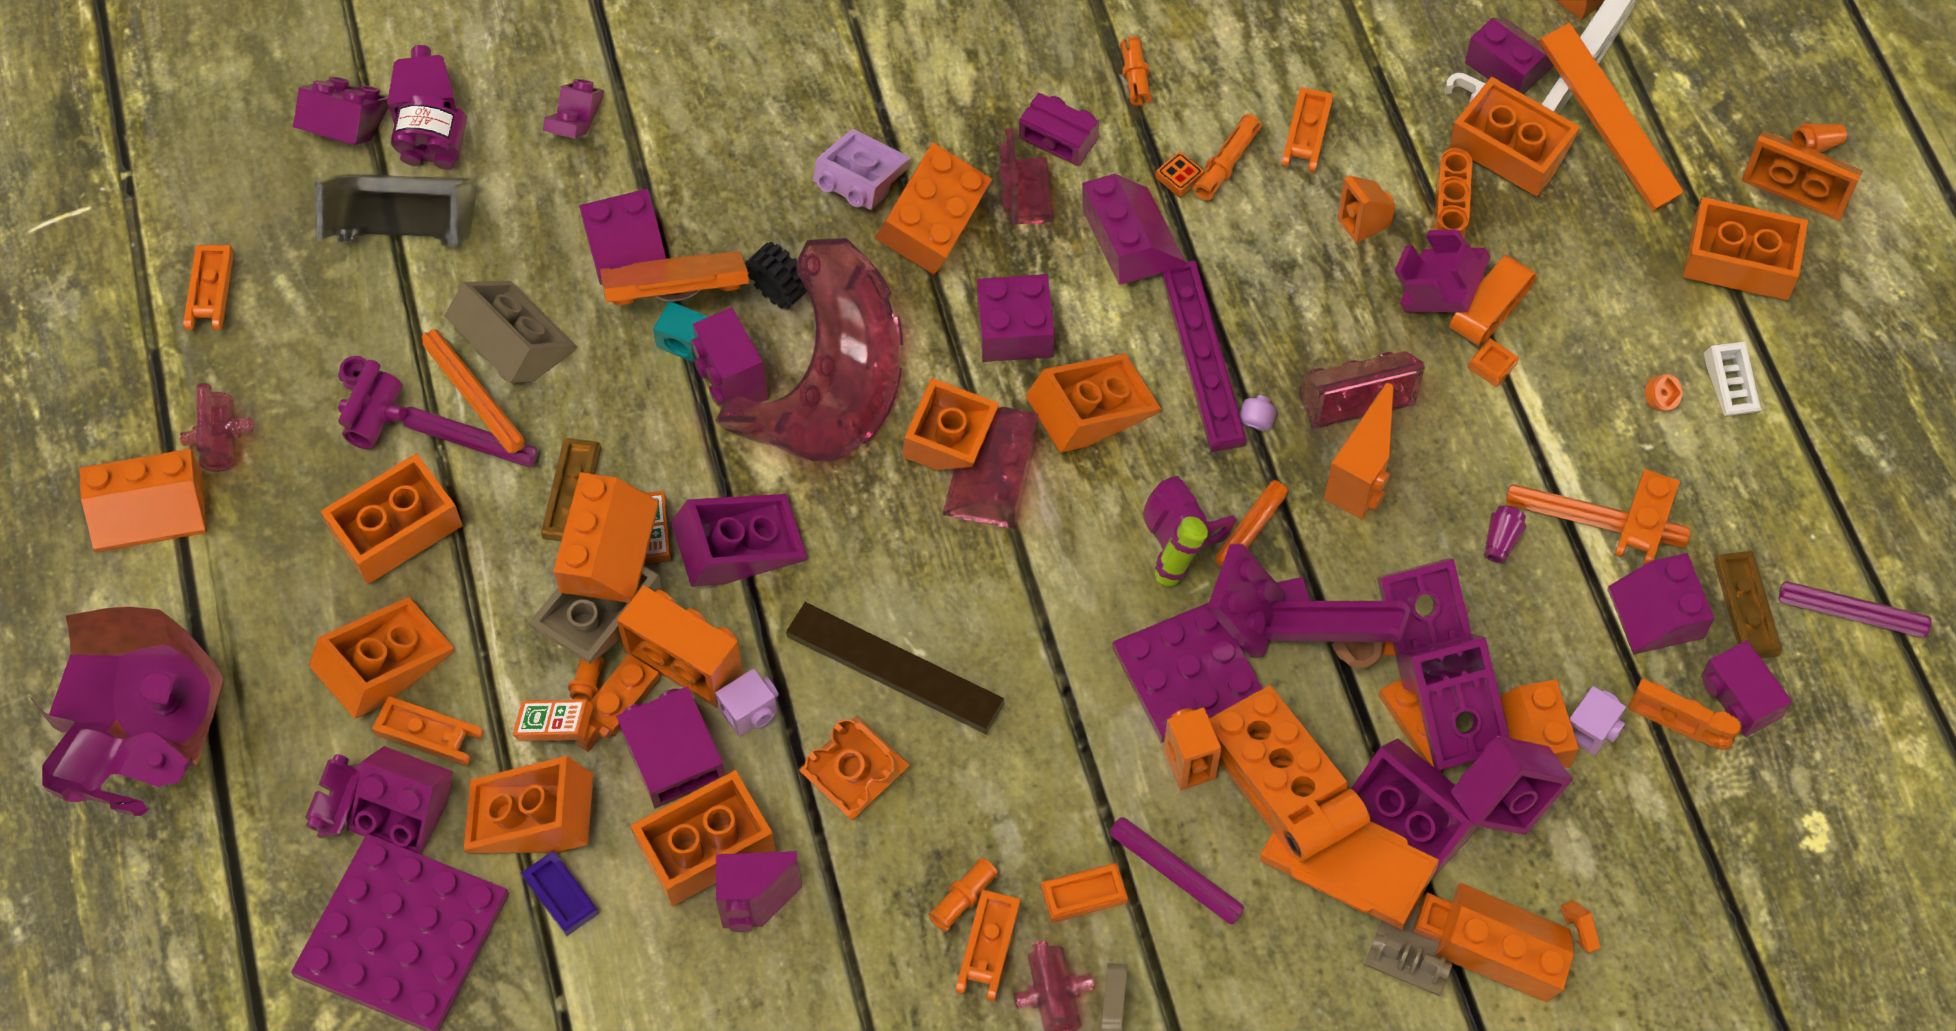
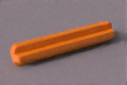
[1215,480,1288,567]

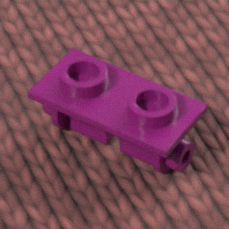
[305,754,362,838]

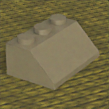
[444,281,577,383]

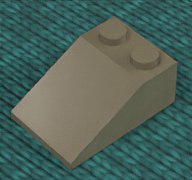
[529,566,663,664]

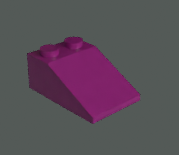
[671,494,807,587]

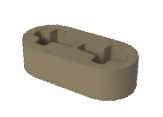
[1101,963,1127,1031]

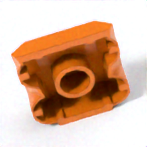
[799,715,910,820]

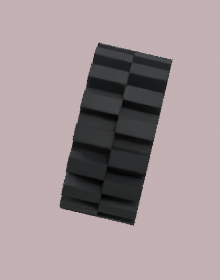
[745,242,811,310]

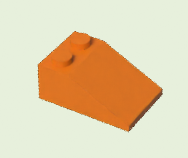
[1025,353,1161,453]
[1324,382,1393,520]
[309,597,455,719]
[463,756,593,854]

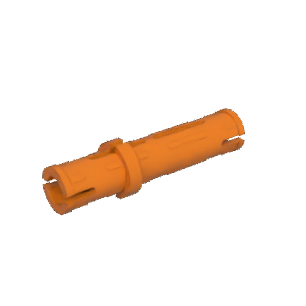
[1193,114,1262,201]

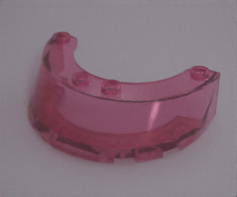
[715,238,903,461]

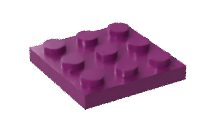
[1112,603,1263,743]

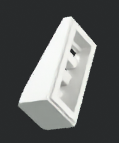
[1704,341,1761,417]

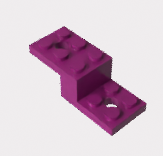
[1377,558,1509,770]

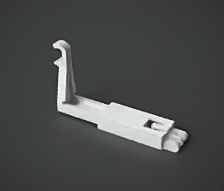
[1445,0,1636,114]

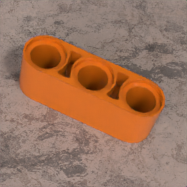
[1433,148,1472,239]
[1449,254,1537,347]

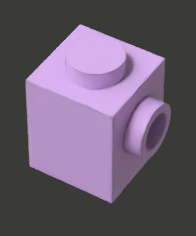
[715,668,779,737]
[1570,686,1626,756]

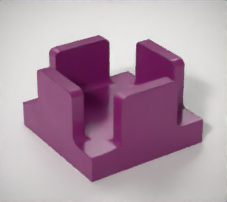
[1395,229,1491,312]

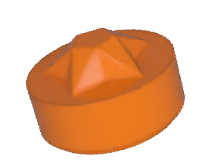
[1645,374,1683,411]

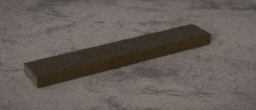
[786,602,1004,734]

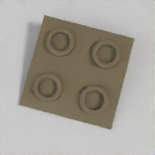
[1364,905,1452,996]

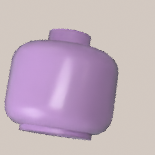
[1239,395,1277,432]

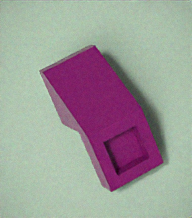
[543,79,604,138]

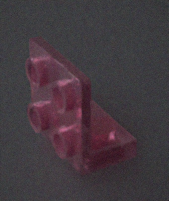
[999,128,1053,225]

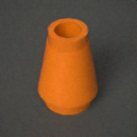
[1792,123,1847,153]

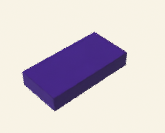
[521,850,599,937]

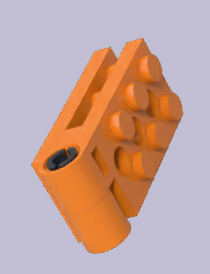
[1209,685,1370,862]

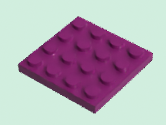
[291,834,509,1031]

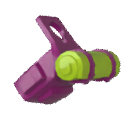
[1143,476,1237,587]

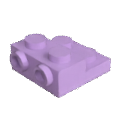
[812,129,911,210]

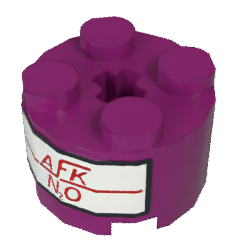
[391,96,467,170]

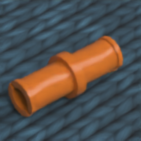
[1120,37,1152,106]
[928,858,998,932]

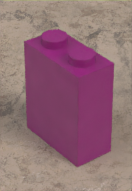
[616,686,725,809]

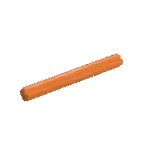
[422,329,525,454]
[1506,484,1690,548]

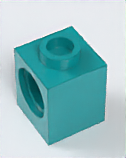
[653,301,708,362]

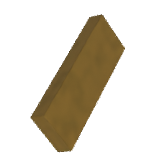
[541,438,601,541]
[1714,550,1783,659]

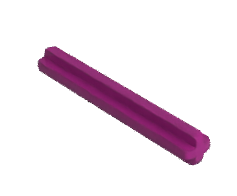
[403,407,539,467]
[1779,581,1932,638]
[1110,817,1244,924]

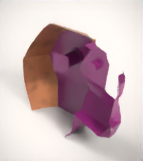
[29,606,224,816]

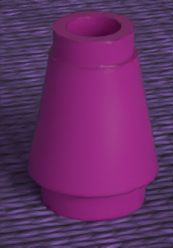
[1484,505,1526,564]

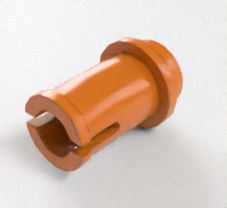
[568,656,604,702]

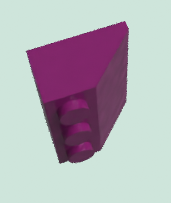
[1082,174,1185,285]
[1351,738,1479,881]

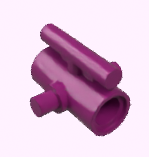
[338,360,407,449]

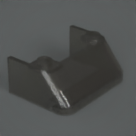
[315,174,477,246]

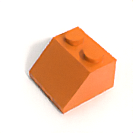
[902,378,999,470]
[1500,679,1579,768]

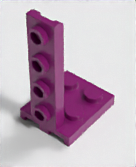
[1207,544,1411,657]

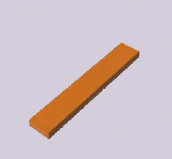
[1539,22,1684,212]

